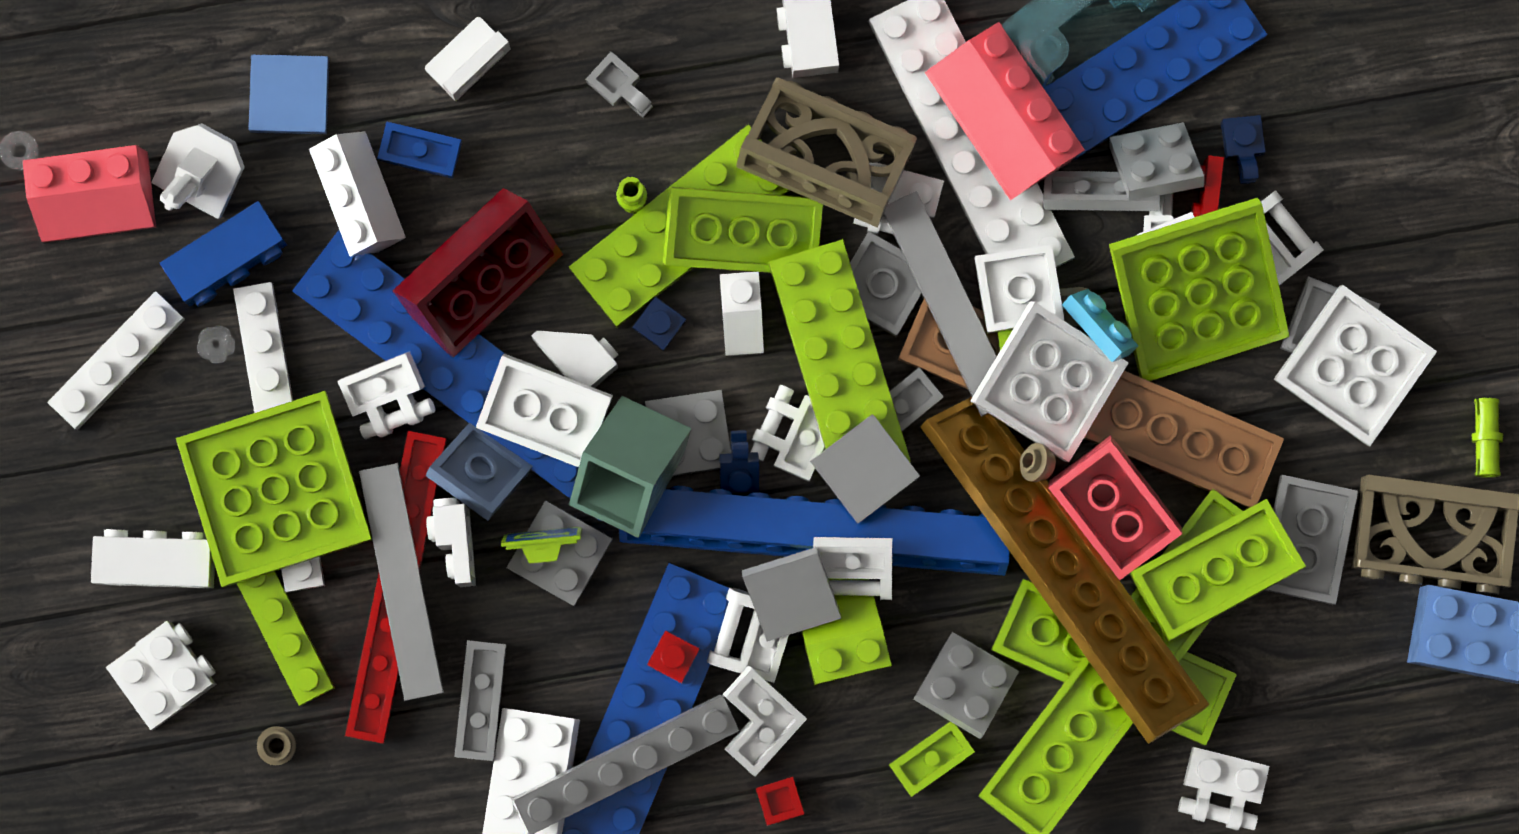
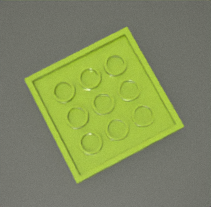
[1109,197,1289,381]
[176,391,372,588]

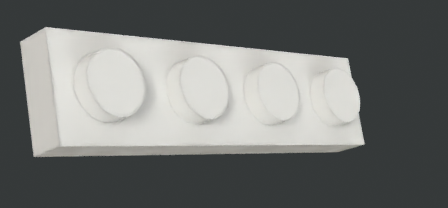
[47,291,185,430]

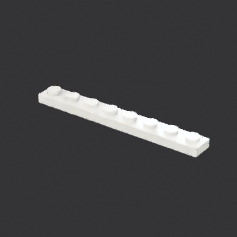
[233,282,325,593]

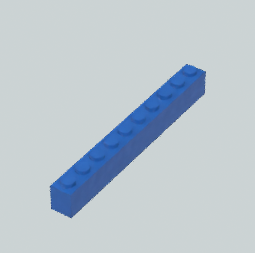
[619,486,1009,576]

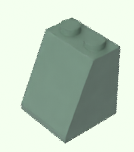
[569,396,692,538]

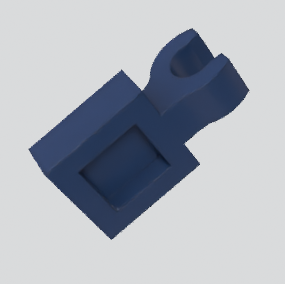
[1221,115,1265,184]
[719,430,759,494]

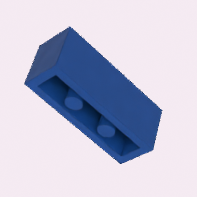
[160,201,287,307]

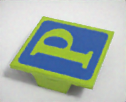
[501,527,582,564]

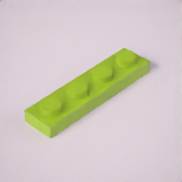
[237,571,335,706]

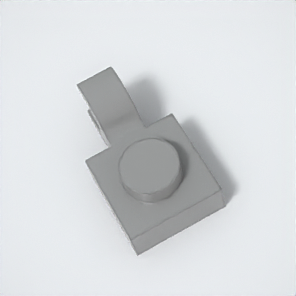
[585,52,653,118]

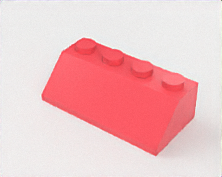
[925,22,1085,200]

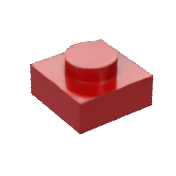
[647,630,700,684]
[756,777,804,826]

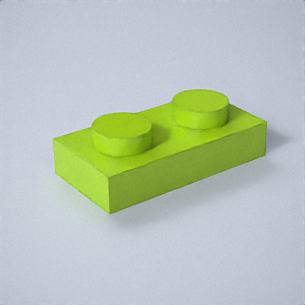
[889,722,975,797]

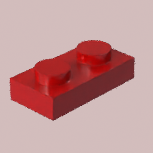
[1191,155,1224,217]

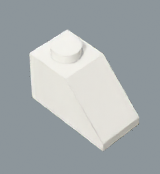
[720,271,764,356]
[531,331,618,388]

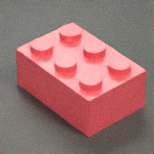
[1048,435,1182,580]

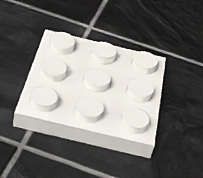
[1273,285,1437,446]
[971,301,1128,462]

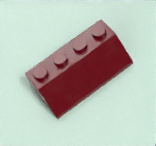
[393,188,563,358]

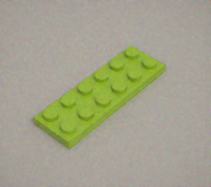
[569,124,790,328]
[768,239,911,462]
[991,579,1237,746]

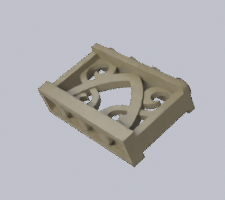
[736,78,917,228]
[1351,475,1519,595]

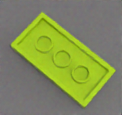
[663,186,823,273]
[1129,499,1306,642]

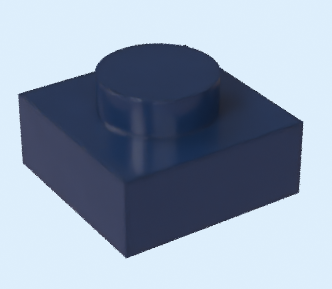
[632,296,686,352]

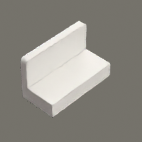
[425,17,511,101]

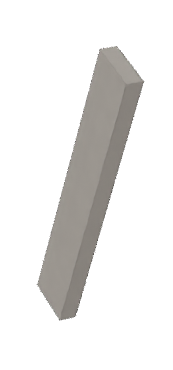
[884,191,997,417]
[359,463,444,701]

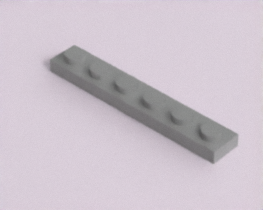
[511,695,739,834]

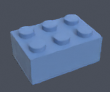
[1407,585,1519,684]

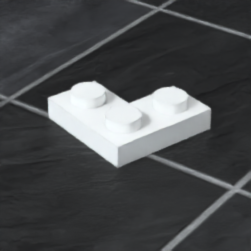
[723,666,807,777]

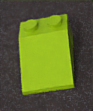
[801,578,892,685]

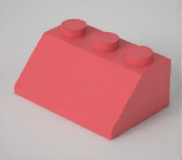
[23,145,156,243]

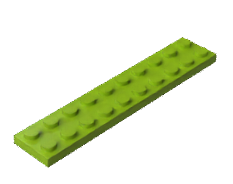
[978,488,1243,834]

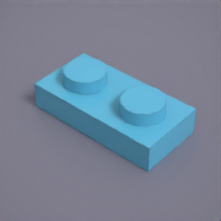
[1062,289,1139,362]

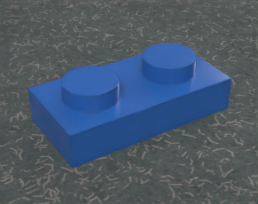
[377,122,462,179]

